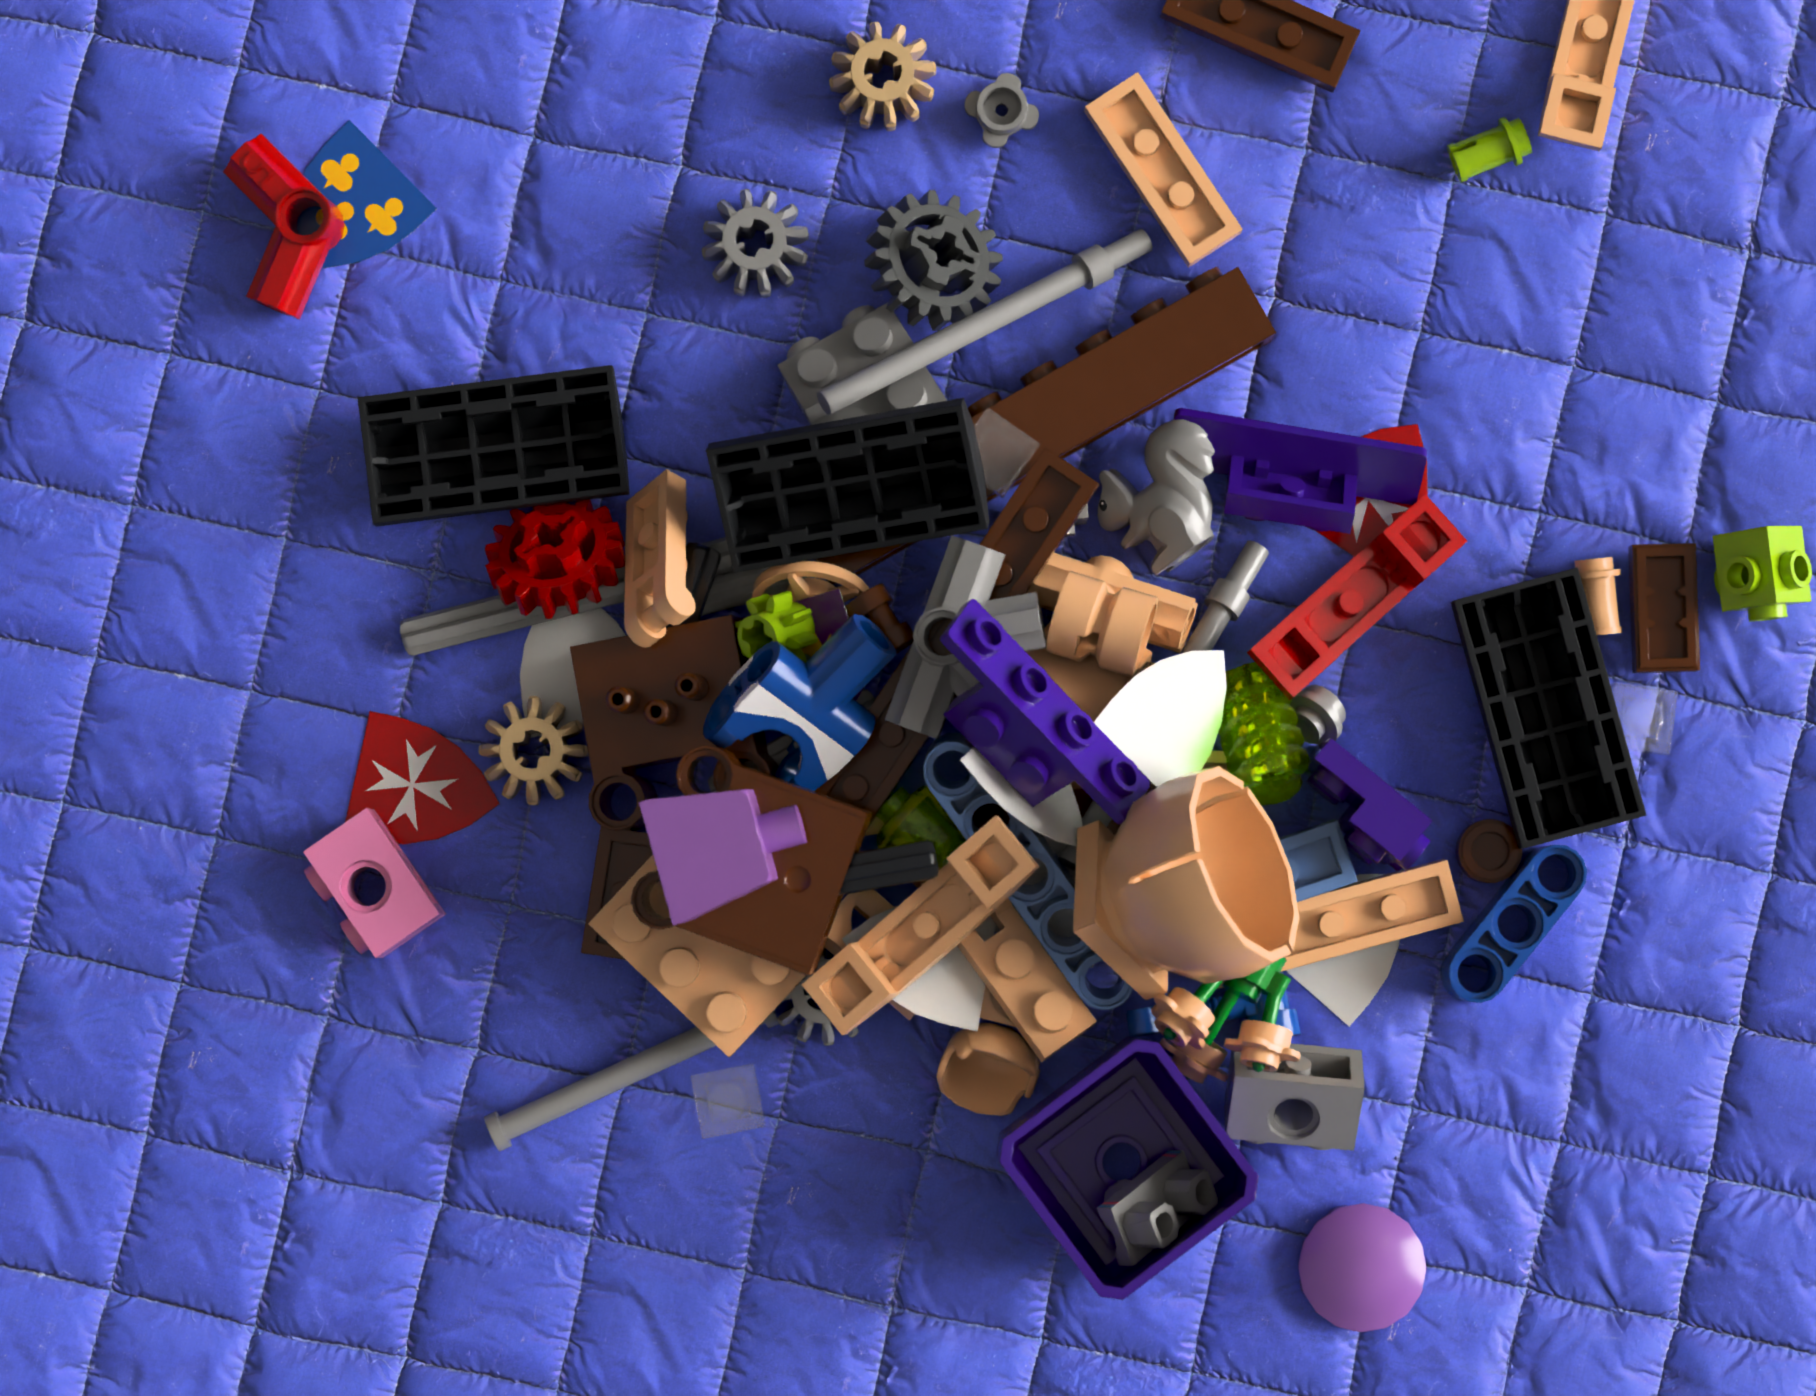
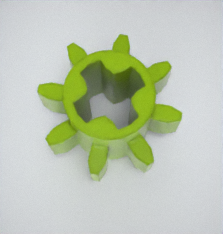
[735,590,818,662]

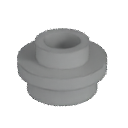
[1284,685,1346,745]

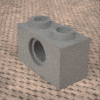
[1224,1038,1365,1151]

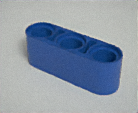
[1440,845,1587,1003]

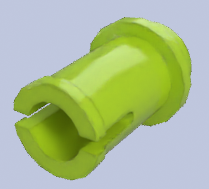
[1446,117,1532,183]

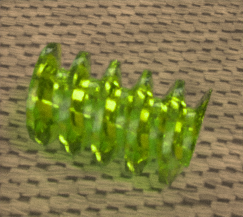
[1218,662,1311,806]

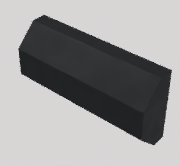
[357,365,629,527]
[706,398,989,573]
[1450,567,1647,849]

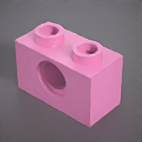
[303,808,446,958]

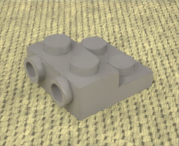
[777,302,947,425]

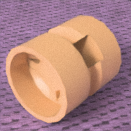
[1046,571,1158,678]

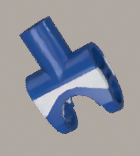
[703,614,896,791]

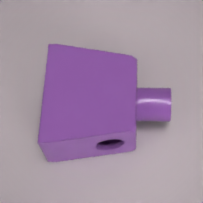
[639,789,807,925]

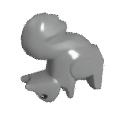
[1097,419,1215,575]

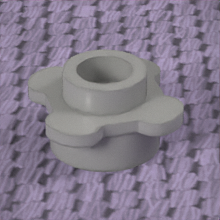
[964,73,1039,148]

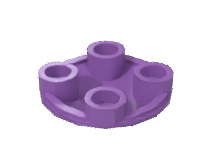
[1298,1203,1427,1332]

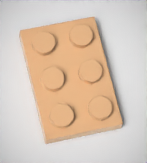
[588,855,820,1057]

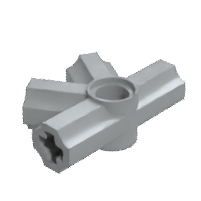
[885,535,1047,739]

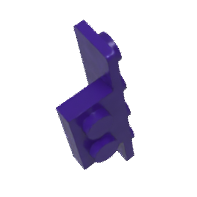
[1173,408,1427,534]
[940,599,1150,825]

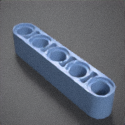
[923,733,1133,1010]

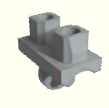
[1097,1150,1218,1266]

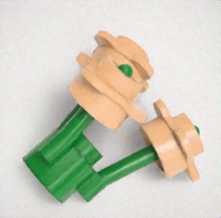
[1151,958,1301,1083]

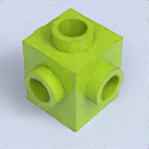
[1712,526,1812,622]

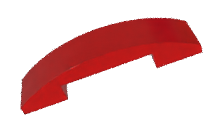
[1247,494,1467,701]

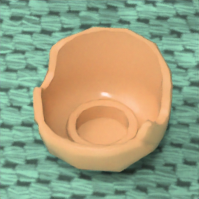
[936,1022,1040,1116]

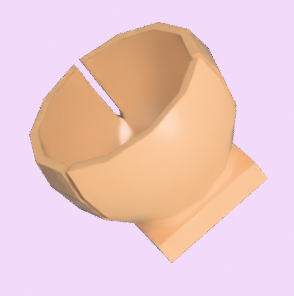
[1073,766,1299,1001]

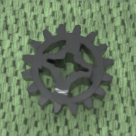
[864,190,1003,331]

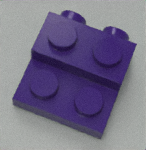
[1301,738,1433,872]

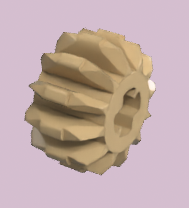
[829,22,936,131]
[479,696,589,806]

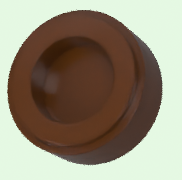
[1455,819,1522,883]

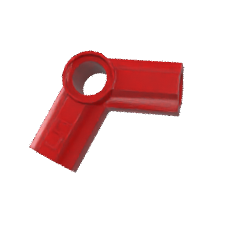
[223,133,345,320]

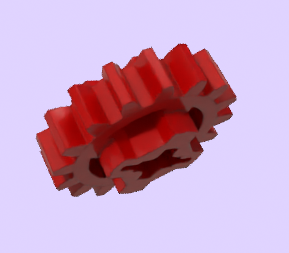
[485,499,625,619]

